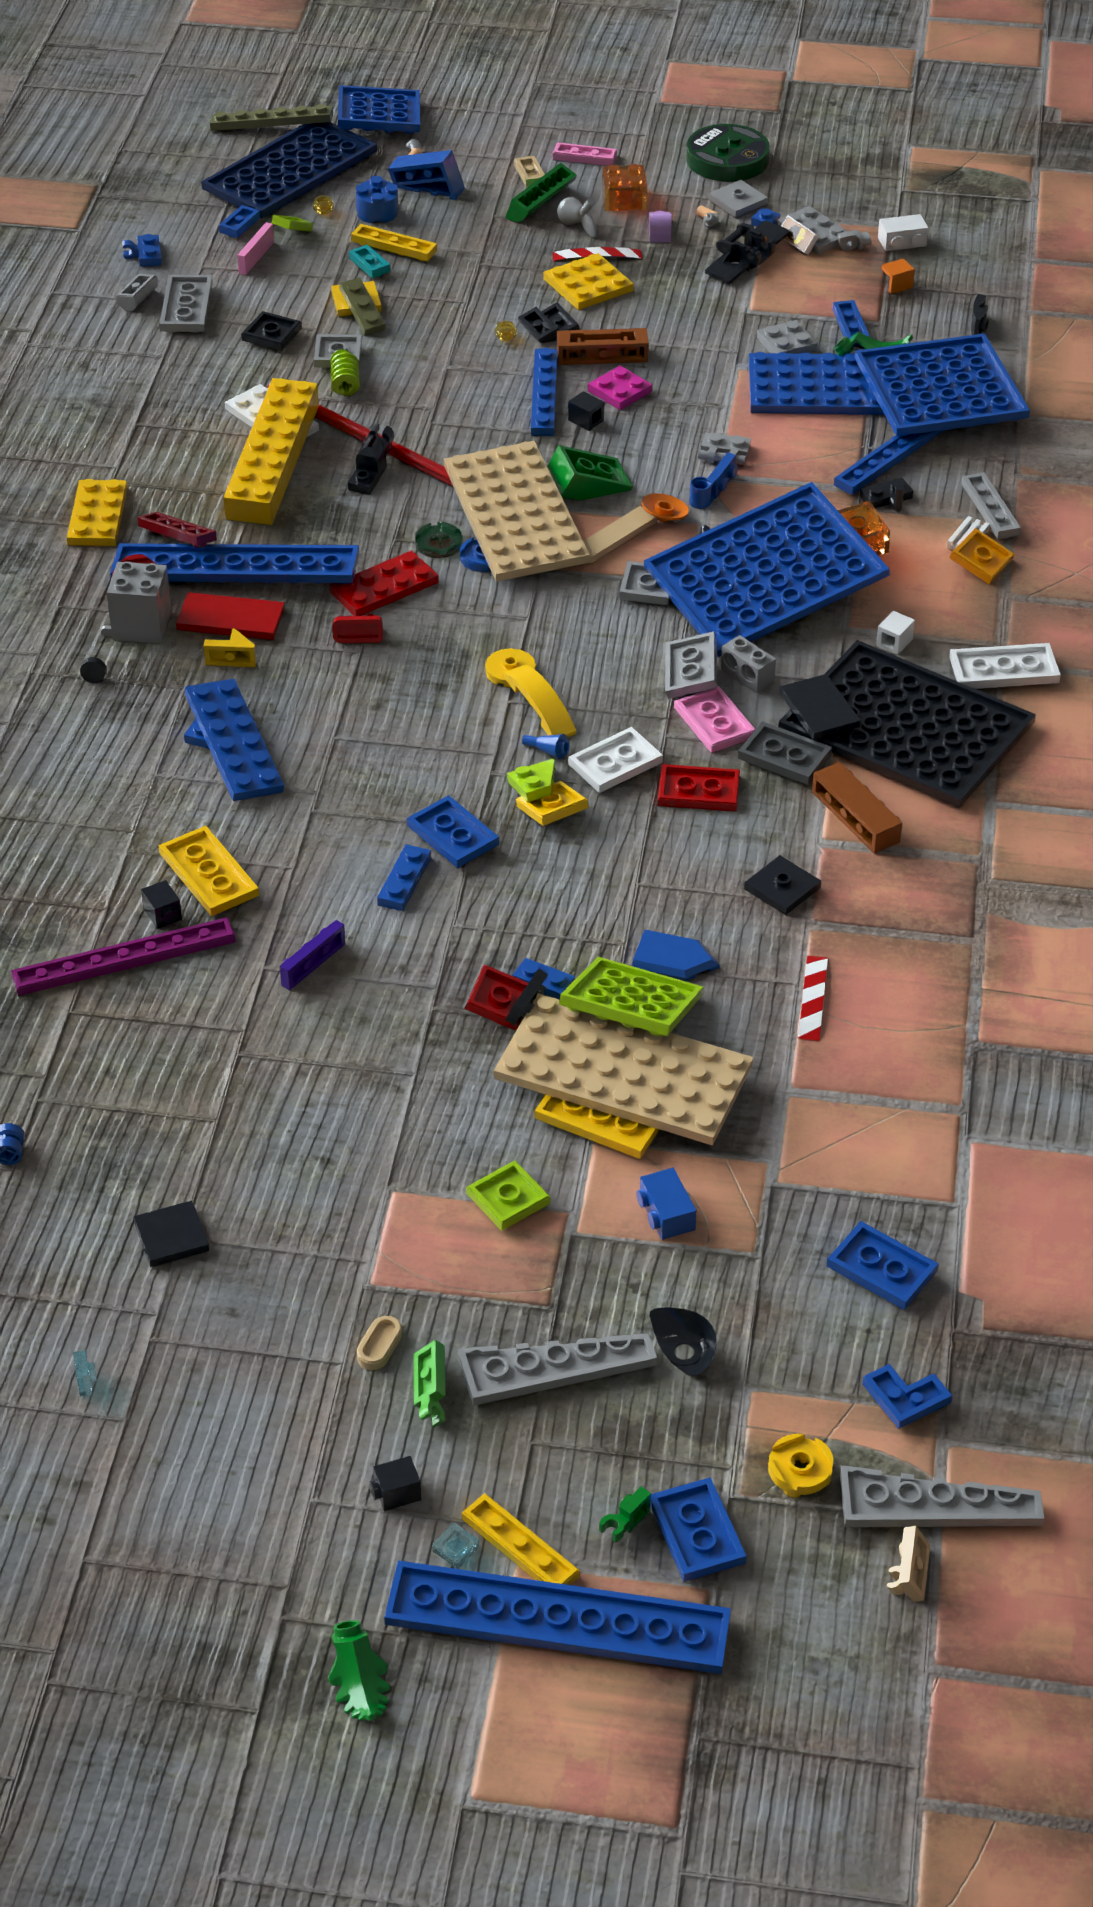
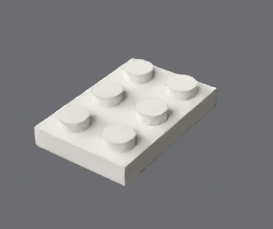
[568,727,663,793]

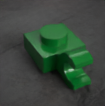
[599,1486,651,1543]

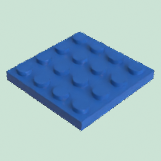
[338,85,420,134]

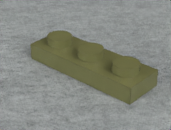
[339,277,385,336]

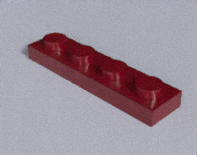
[137,512,217,548]

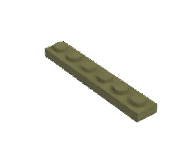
[209,104,333,131]

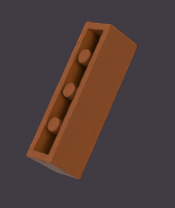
[812,762,902,854]

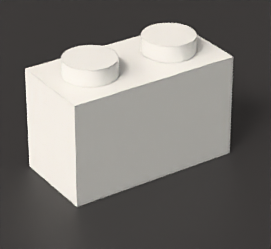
[878,214,928,251]

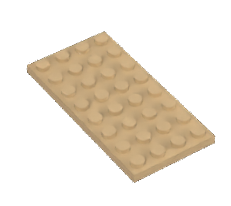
[444,441,590,582]
[494,993,753,1145]

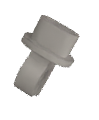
[837,230,872,251]

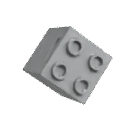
[101,562,172,644]

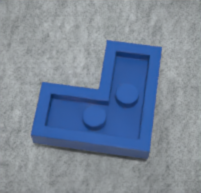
[862,1364,952,1429]

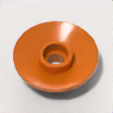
[641,493,689,522]

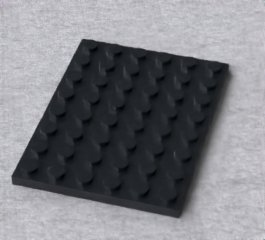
[778,640,1036,808]

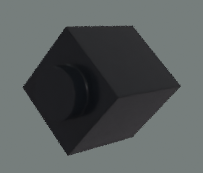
[568,391,604,431]
[141,880,182,929]
[369,1456,421,1511]

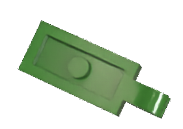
[414,1340,445,1427]

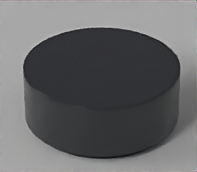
[80,657,107,683]

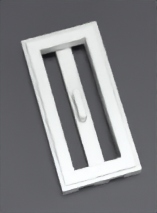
[946,516,990,550]

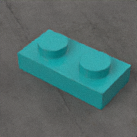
[349,245,391,278]

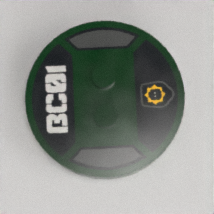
[686,124,770,182]

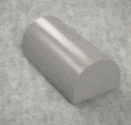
[116,274,158,311]

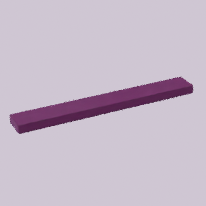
[11,917,236,996]

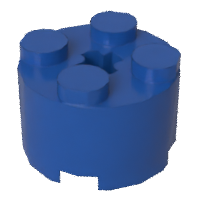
[356,176,398,224]

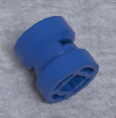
[0,1123,25,1165]

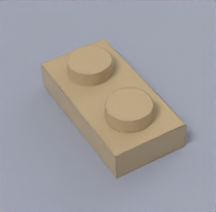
[514,156,545,187]

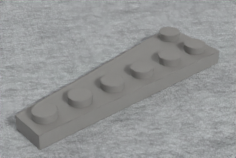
[458,1333,657,1406]
[840,1466,1044,1527]

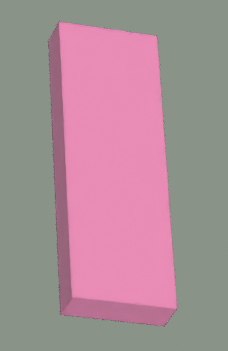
[553,142,617,166]
[237,222,274,275]

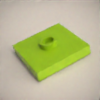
[466,1160,551,1231]

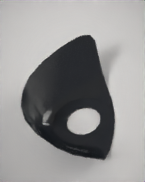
[649,1307,717,1376]

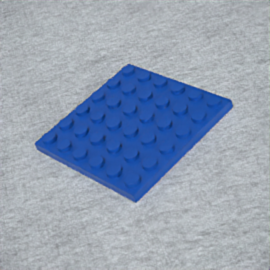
[855,333,1030,436]

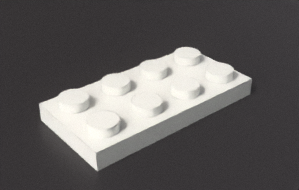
[225,384,319,436]
[949,643,1061,689]

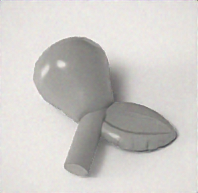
[557,197,597,238]

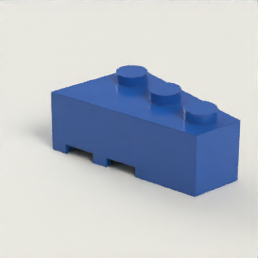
[388,150,465,200]

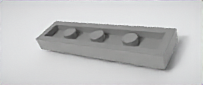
[961,472,1021,539]

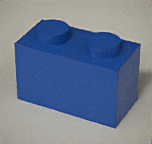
[636,1167,697,1240]

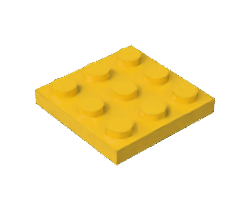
[543,253,634,310]

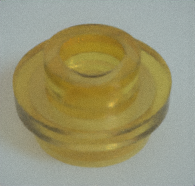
[313,196,334,215]
[495,321,517,341]

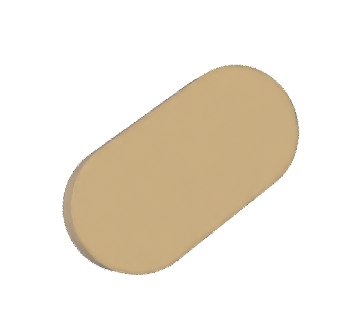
[357,1316,402,1370]

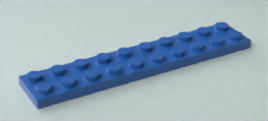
[110,543,360,584]
[384,1560,731,1674]

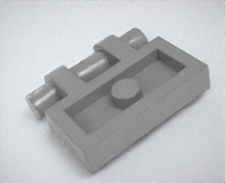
[698,432,751,465]

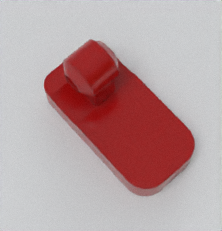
[332,614,383,643]

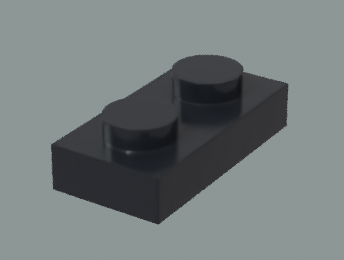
[505,969,548,1026]

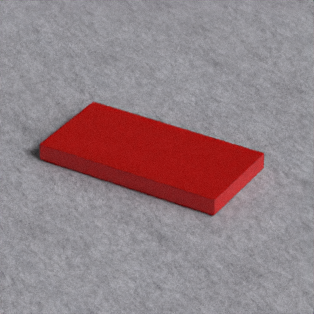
[176,592,285,640]

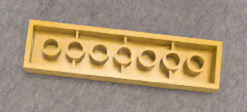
[223,378,319,525]

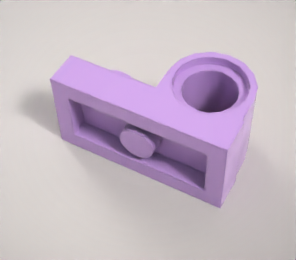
[649,211,672,242]

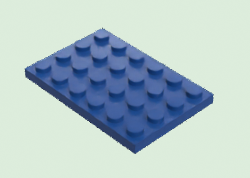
[748,352,885,415]

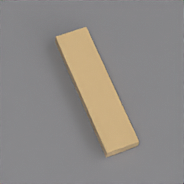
[583,506,657,564]

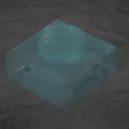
[73,1350,97,1396]
[432,1522,479,1569]

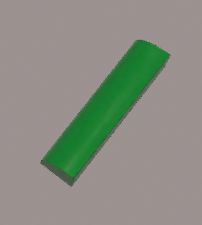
[505,163,577,222]

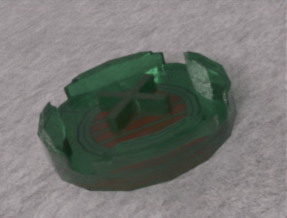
[415,522,463,558]

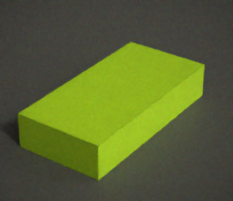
[271,215,314,232]

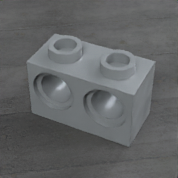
[721,635,776,693]

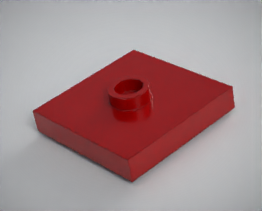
[464,964,528,1031]

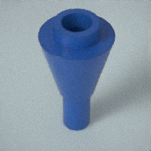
[522,734,570,760]

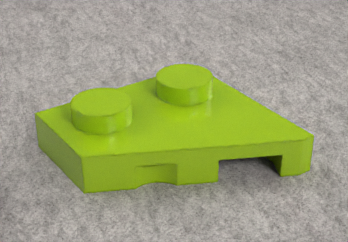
[507,759,556,802]

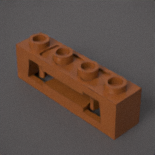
[557,328,649,365]

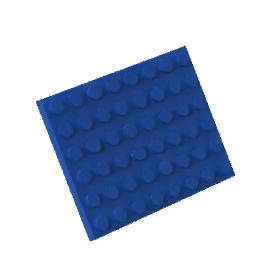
[644,482,890,657]

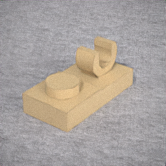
[887,1526,930,1602]

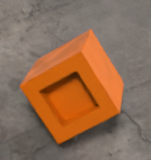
[881,259,915,294]

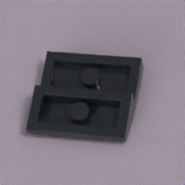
[518,302,580,343]

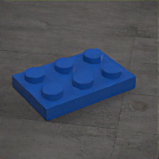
[407,795,499,868]
[827,1221,939,1310]
[651,1477,747,1582]

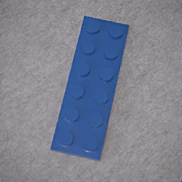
[185,679,284,801]

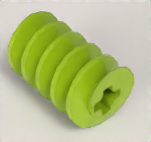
[330,349,360,396]

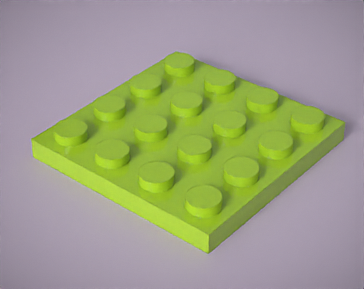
[559,957,703,1036]

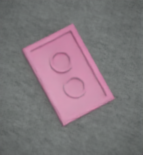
[674,686,756,753]

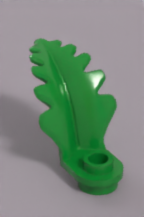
[834,332,913,356]
[328,1620,390,1721]

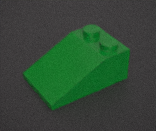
[547,445,633,500]

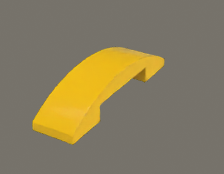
[503,665,576,737]

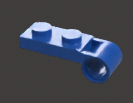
[689,452,738,509]

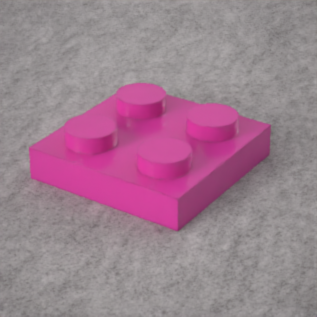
[588,366,652,410]

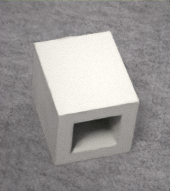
[876,611,915,655]

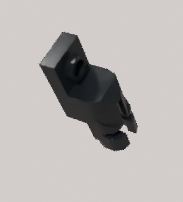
[348,424,394,495]

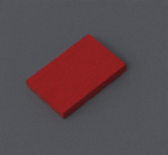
[657,764,740,812]

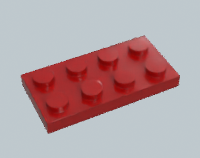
[329,550,439,616]

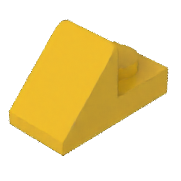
[204,629,256,667]

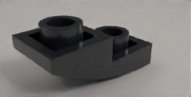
[971,294,989,335]

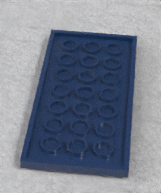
[201,122,377,218]

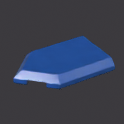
[632,929,720,981]

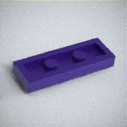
[280,920,346,991]

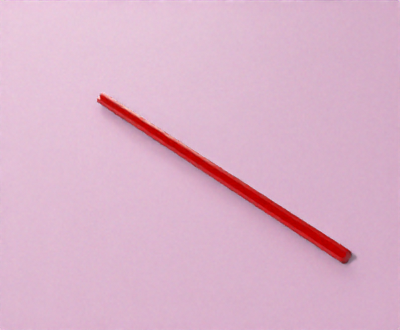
[267,384,453,487]

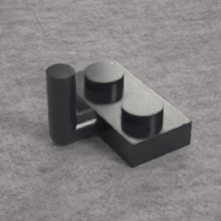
[860,478,913,512]

